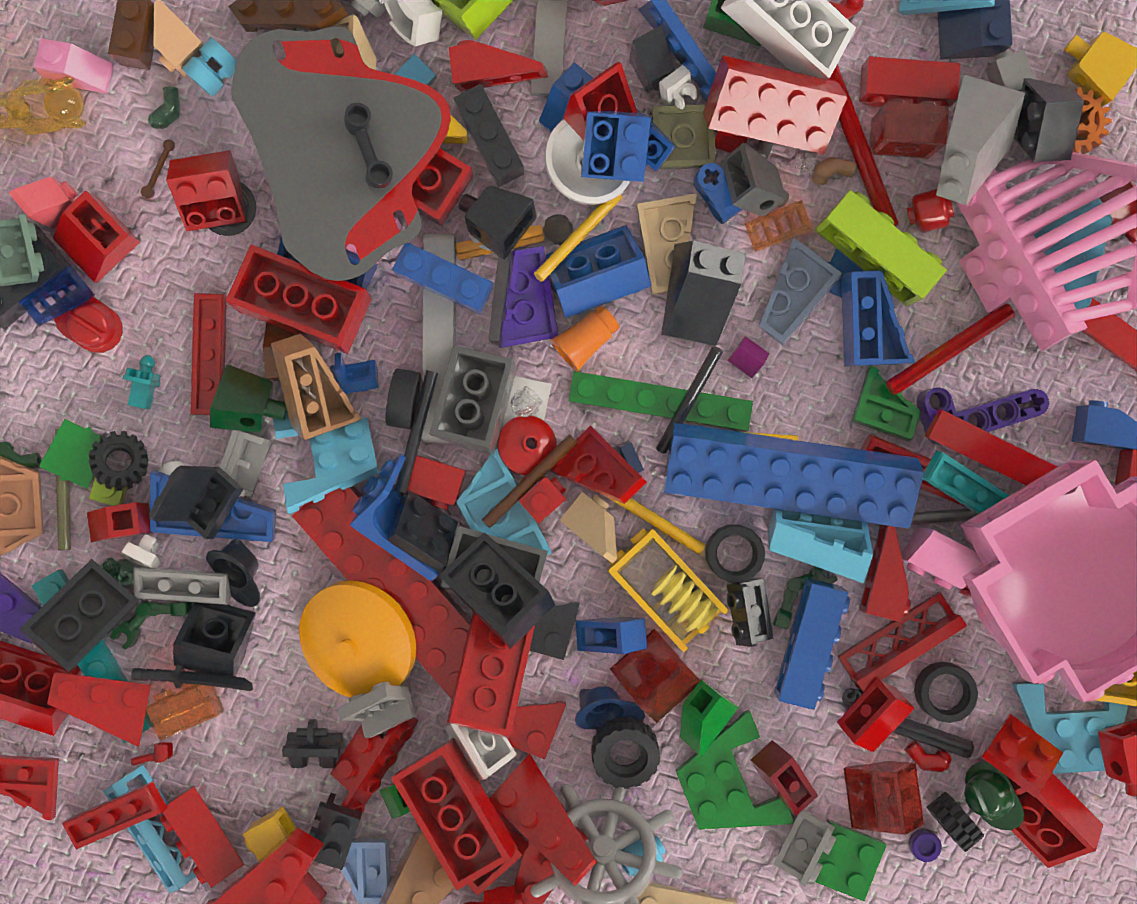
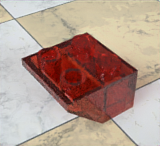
[843,761,924,835]

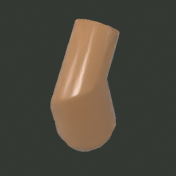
[812,157,857,185]

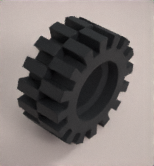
[89,431,148,491]
[926,791,984,852]

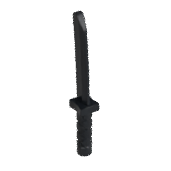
[131,664,253,691]

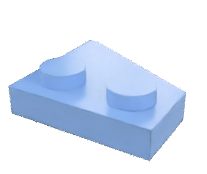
[341,839,391,904]

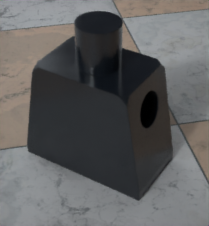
[458,186,537,260]

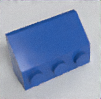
[546,225,652,318]

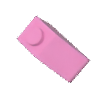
[34,38,114,94]

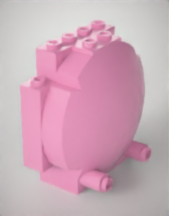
[961,460,1137,702]

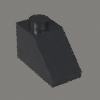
[629,26,675,92]

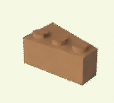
[271,334,362,440]

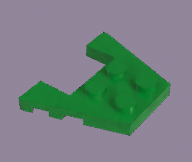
[675,710,794,830]

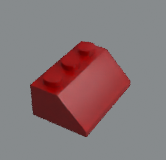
[0,641,82,736]
[1009,773,1103,868]

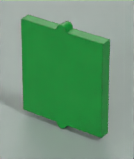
[39,419,100,489]

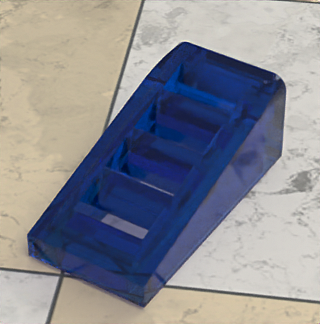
[19,265,95,327]

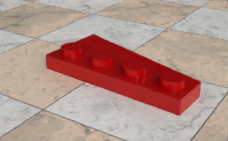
[489,754,597,886]

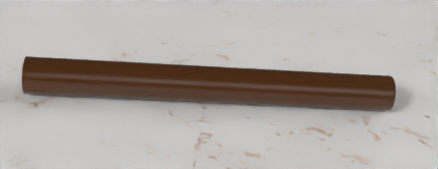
[482,434,577,528]

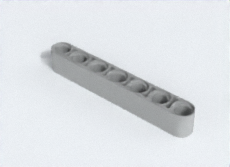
[422,234,456,444]

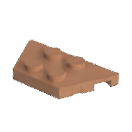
[0,456,44,556]

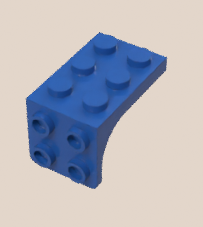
[350,454,439,581]

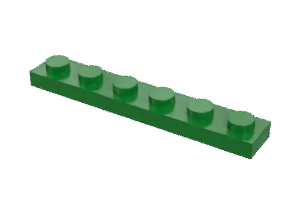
[569,371,753,431]

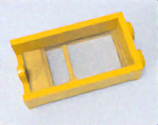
[607,528,729,652]

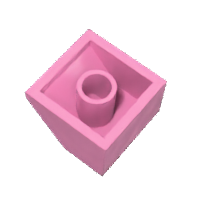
[901,527,981,591]

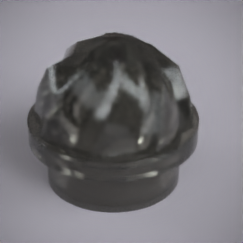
[543,214,573,246]

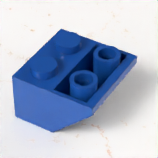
[581,111,651,182]

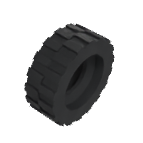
[591,716,660,789]

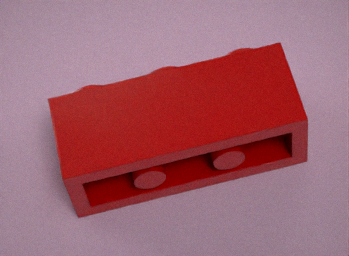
[859,56,961,112]
[159,785,244,888]

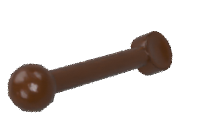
[141,139,175,199]

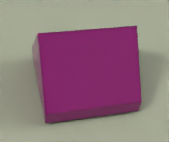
[727,336,770,378]

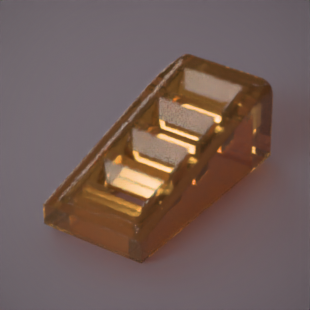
[745,200,814,252]

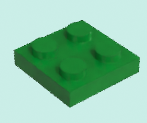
[815,819,886,901]

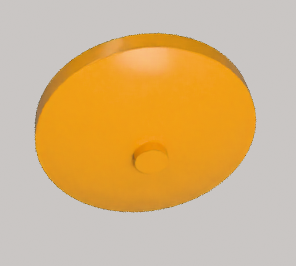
[299,580,416,698]

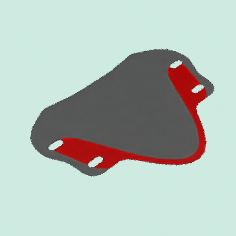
[231,26,451,281]

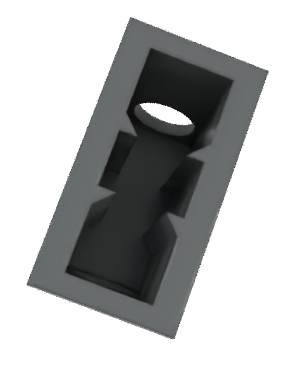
[721,142,789,216]

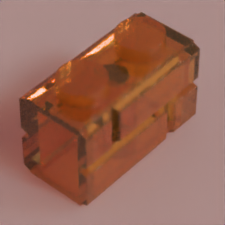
[146,683,224,740]

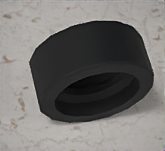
[385,368,421,429]
[705,525,765,583]
[914,661,978,723]

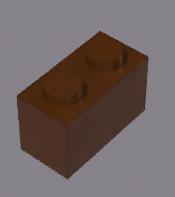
[108,0,154,71]

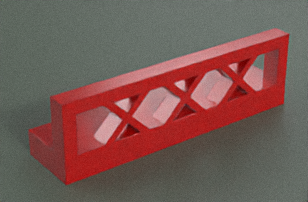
[837,592,967,692]

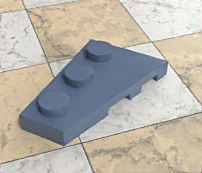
[759,237,842,346]

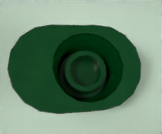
[964,762,1024,830]

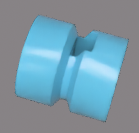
[181,37,237,97]

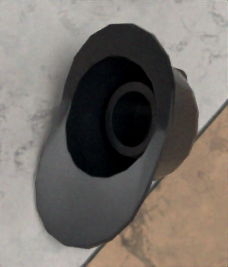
[206,539,260,607]

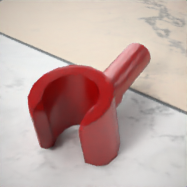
[130,742,173,766]

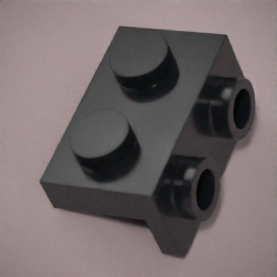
[727,578,774,647]
[309,792,362,870]

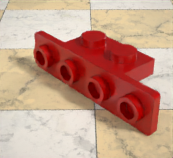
[330,717,419,814]

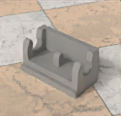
[220,430,272,497]

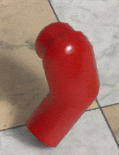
[904,741,952,773]

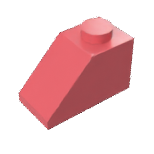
[9,177,78,229]

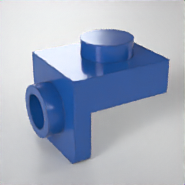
[330,352,379,394]

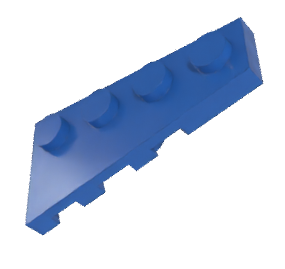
[638,0,716,102]
[150,470,276,542]

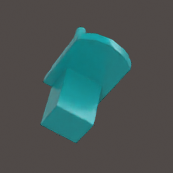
[123,355,161,410]

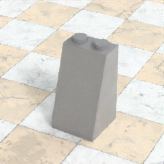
[936,75,1025,205]

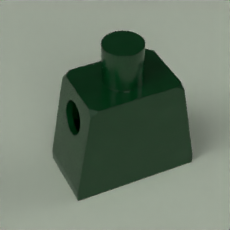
[210,364,287,433]

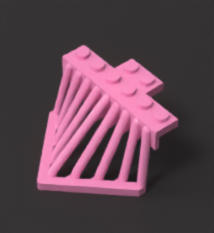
[956,152,1137,351]

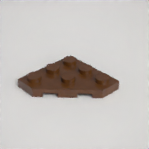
[228,0,348,32]

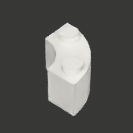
[379,0,442,46]

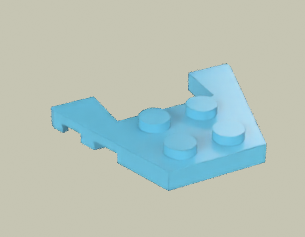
[273,412,378,514]
[1012,681,1129,774]

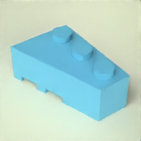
[768,509,873,583]

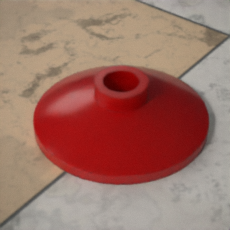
[497,415,557,476]

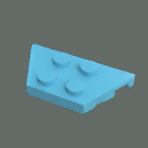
[456,448,552,555]

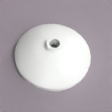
[545,119,630,205]

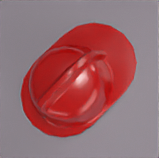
[54,291,123,353]

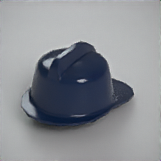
[575,686,645,730]

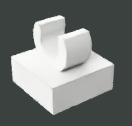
[659,65,697,109]
[122,534,160,568]

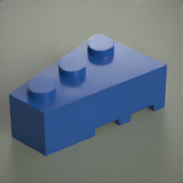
[841,271,915,367]

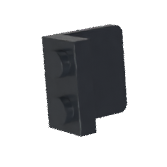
[149,466,244,539]

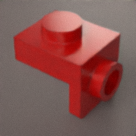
[519,476,566,524]

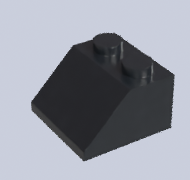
[173,602,256,676]

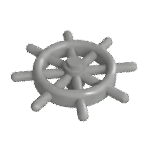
[530,784,683,904]

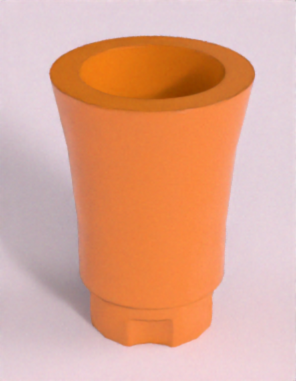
[550,306,620,372]

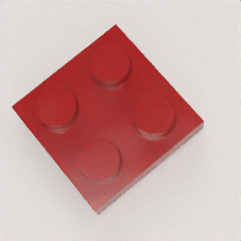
[981,713,1063,797]

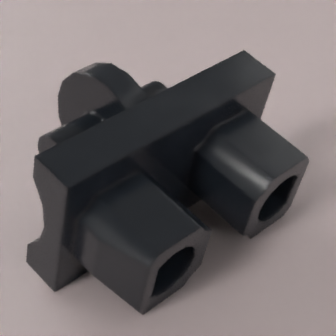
[282,719,343,768]

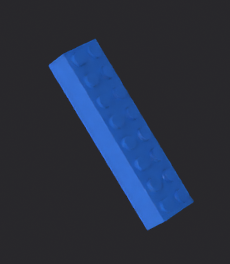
[664,423,924,529]

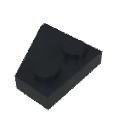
[529,601,580,660]

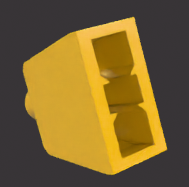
[1063,32,1137,107]

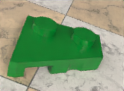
[851,365,921,442]

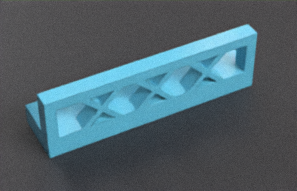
[103,765,196,893]

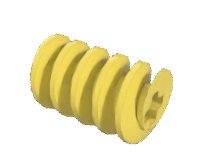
[651,564,719,632]

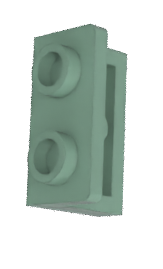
[0,213,44,286]

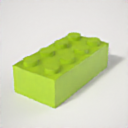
[814,189,947,307]

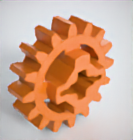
[1073,87,1112,154]

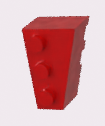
[213,827,324,904]

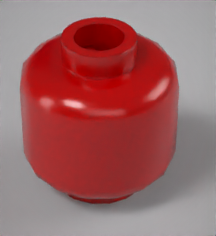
[906,189,954,233]

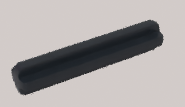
[893,718,974,758]

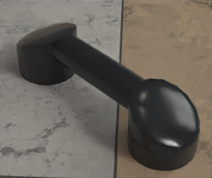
[344,102,393,189]

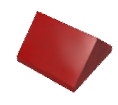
[563,62,638,141]

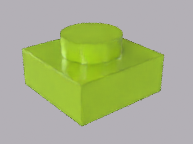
[89,477,128,506]

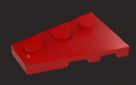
[550,425,647,504]
[47,672,151,747]

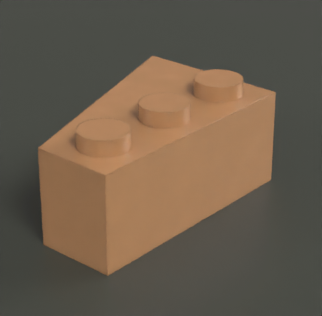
[379,831,454,904]

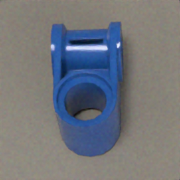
[694,163,743,224]

